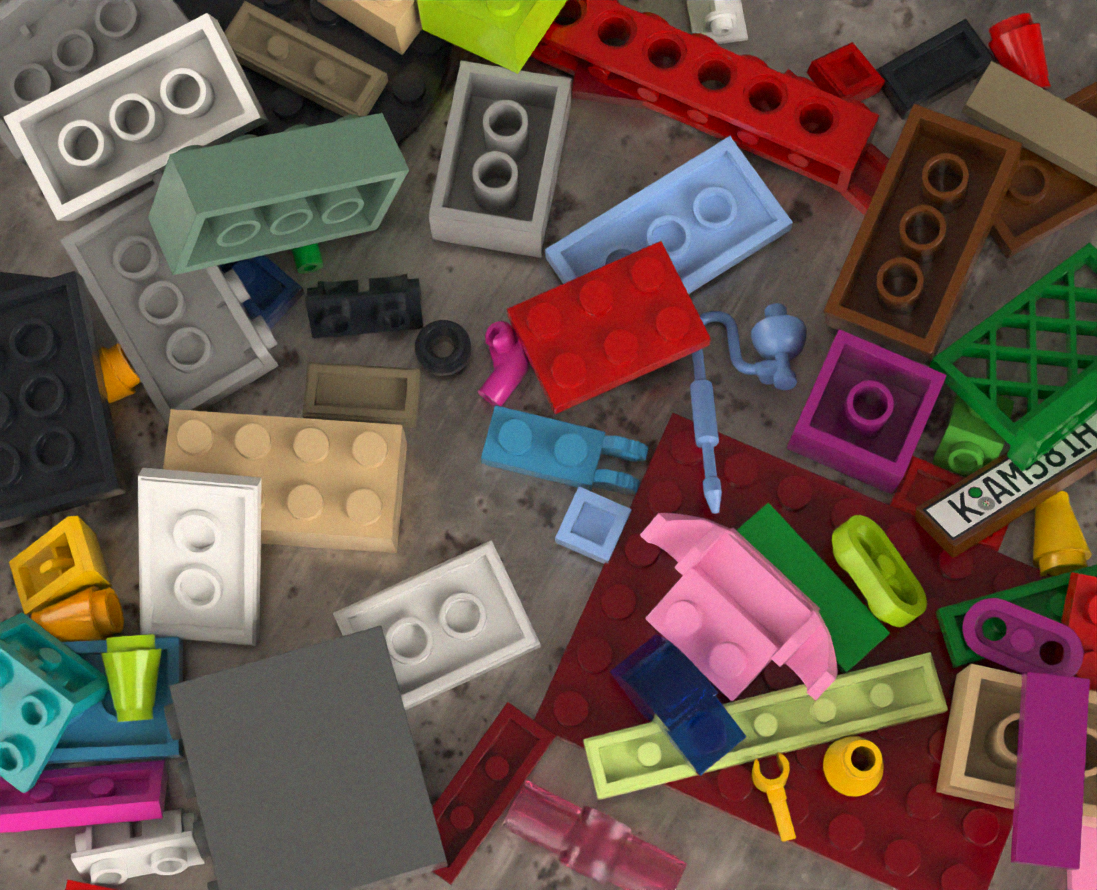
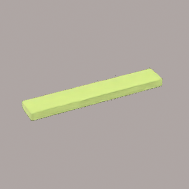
[583,652,948,800]

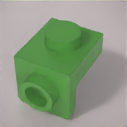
[932,393,1015,477]

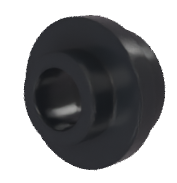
[415,320,471,376]

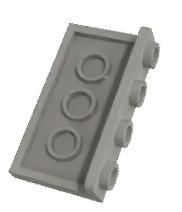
[0,0,190,165]
[60,171,279,426]

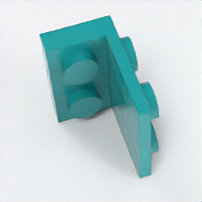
[0,612,109,793]

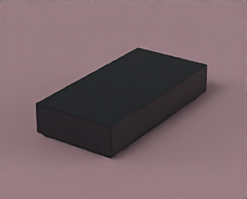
[876,18,996,120]

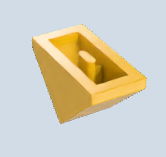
[9,515,112,615]

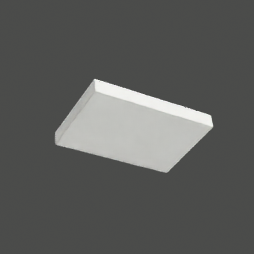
[138,468,262,646]
[333,540,541,710]

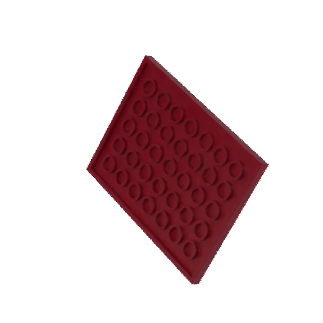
[534,413,1057,890]

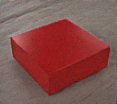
[806,42,885,101]

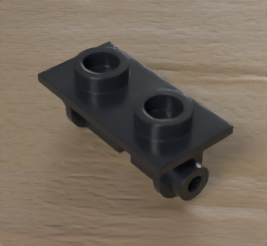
[305,274,424,338]

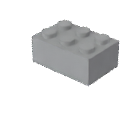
[428,61,571,258]

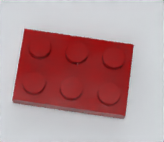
[507,241,711,414]

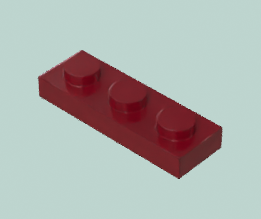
[432,702,556,886]

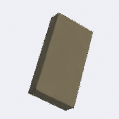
[302,362,421,428]

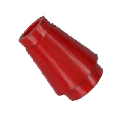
[988,13,1051,90]

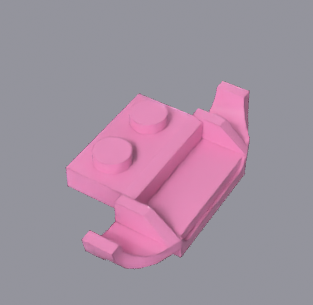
[640,513,837,701]

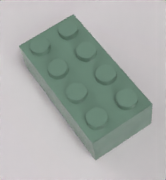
[148,113,409,275]

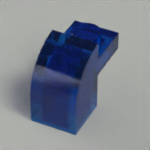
[610,634,747,776]

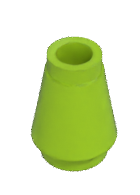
[101,634,162,722]

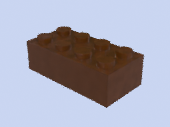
[823,104,1023,366]

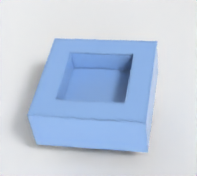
[555,486,632,564]

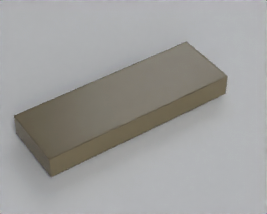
[224,1,388,117]
[961,61,1097,187]

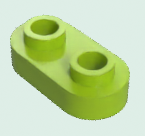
[832,515,927,627]

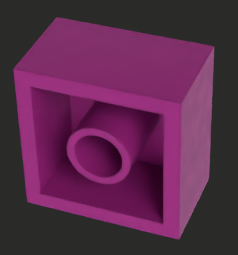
[786,329,947,495]

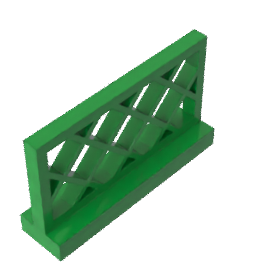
[929,242,1097,472]

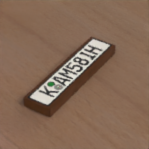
[915,414,1097,558]

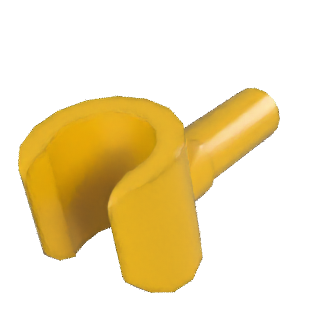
[752,752,796,842]

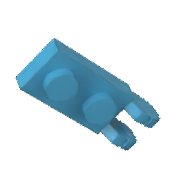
[481,405,649,495]

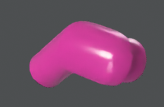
[478,321,530,407]

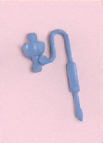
[690,303,807,513]

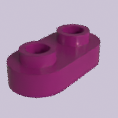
[963,598,1084,677]

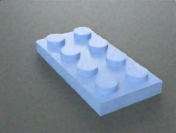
[545,136,793,294]

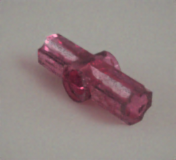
[502,780,687,890]

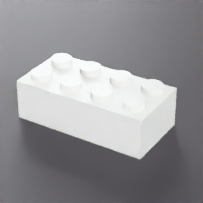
[3,13,269,221]

